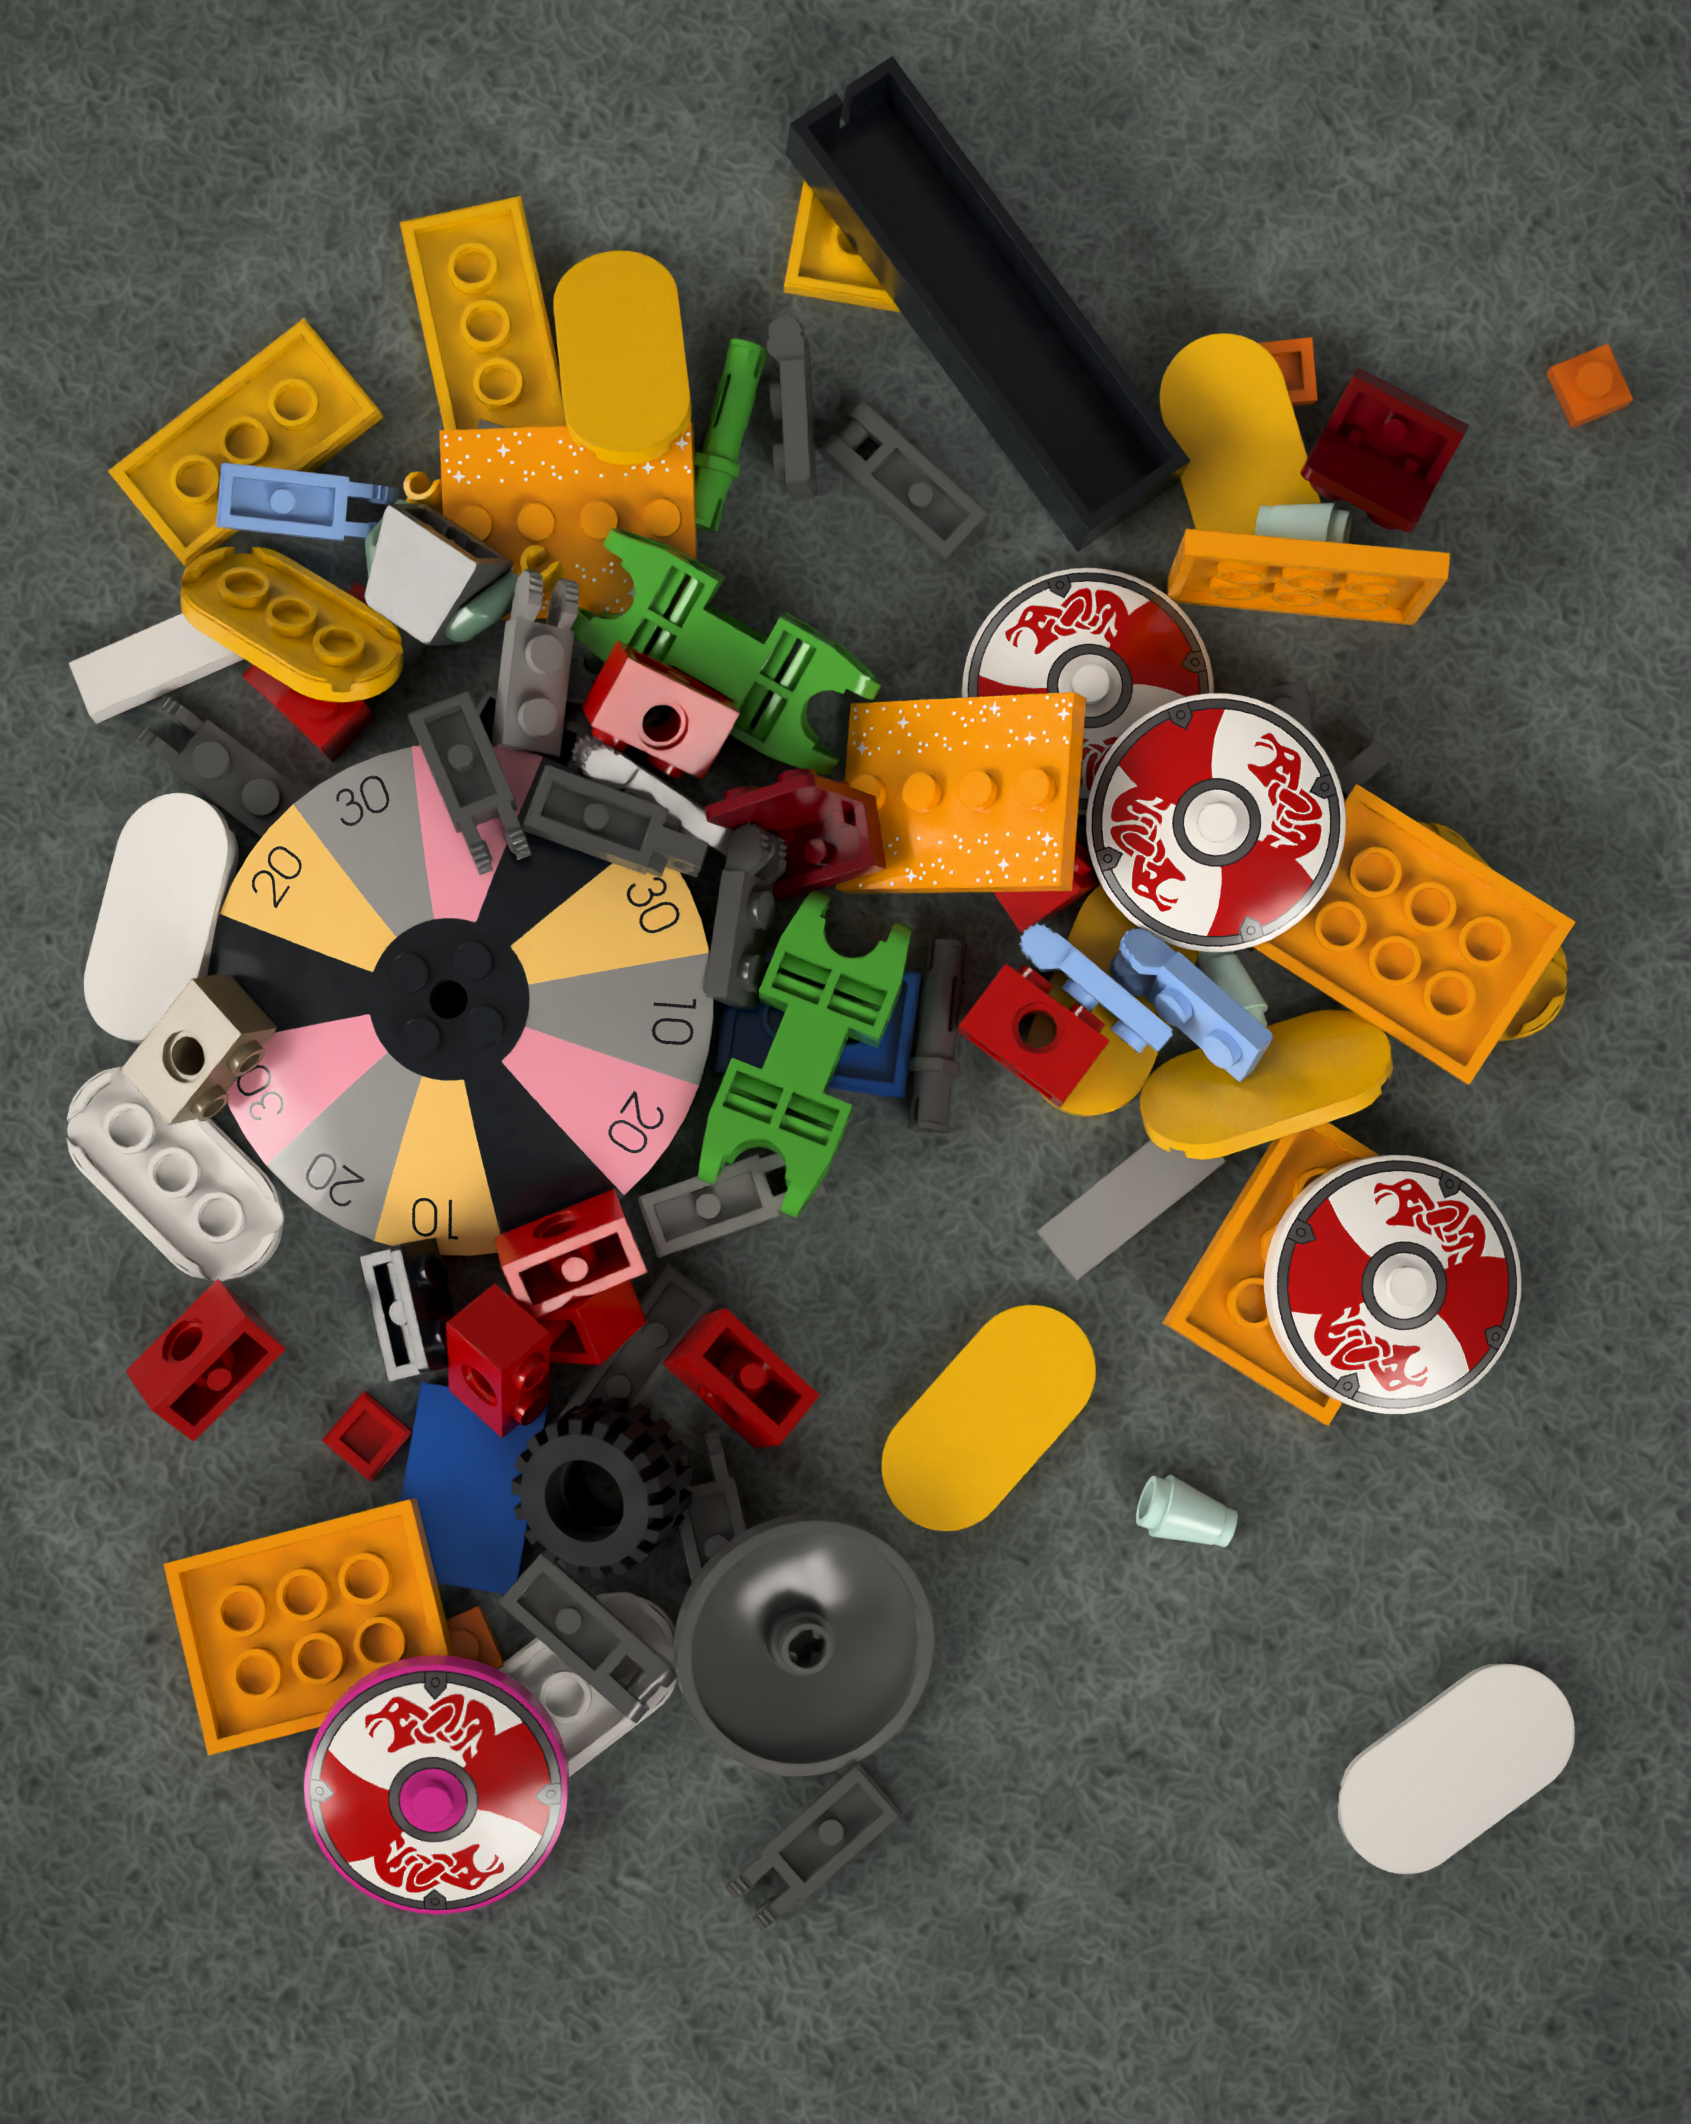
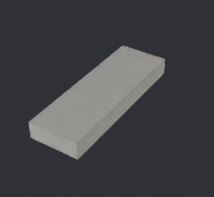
[1036,1140,1226,1281]

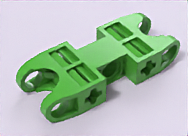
[570,528,882,775]
[698,890,912,1218]

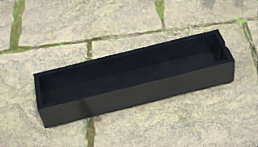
[786,56,1191,552]

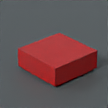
[322,1391,413,1482]

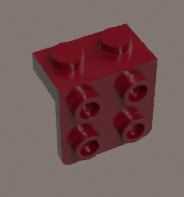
[1300,367,1469,532]
[705,768,887,902]

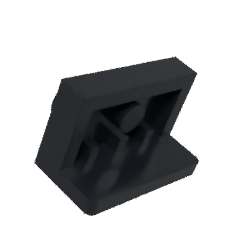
[360,1238,454,1382]

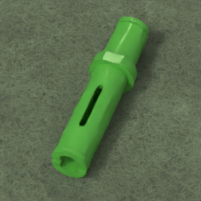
[694,339,768,533]

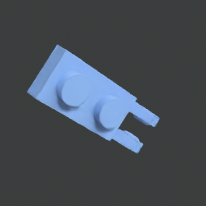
[216,463,399,542]
[1019,923,1173,1054]
[1109,927,1273,1083]

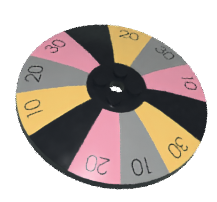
[207,745,716,1256]

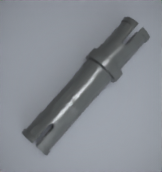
[907,939,967,1133]

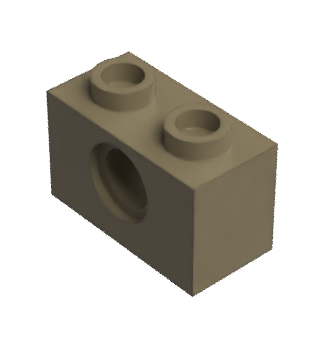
[120,973,278,1125]

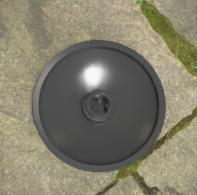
[674,1514,934,1777]

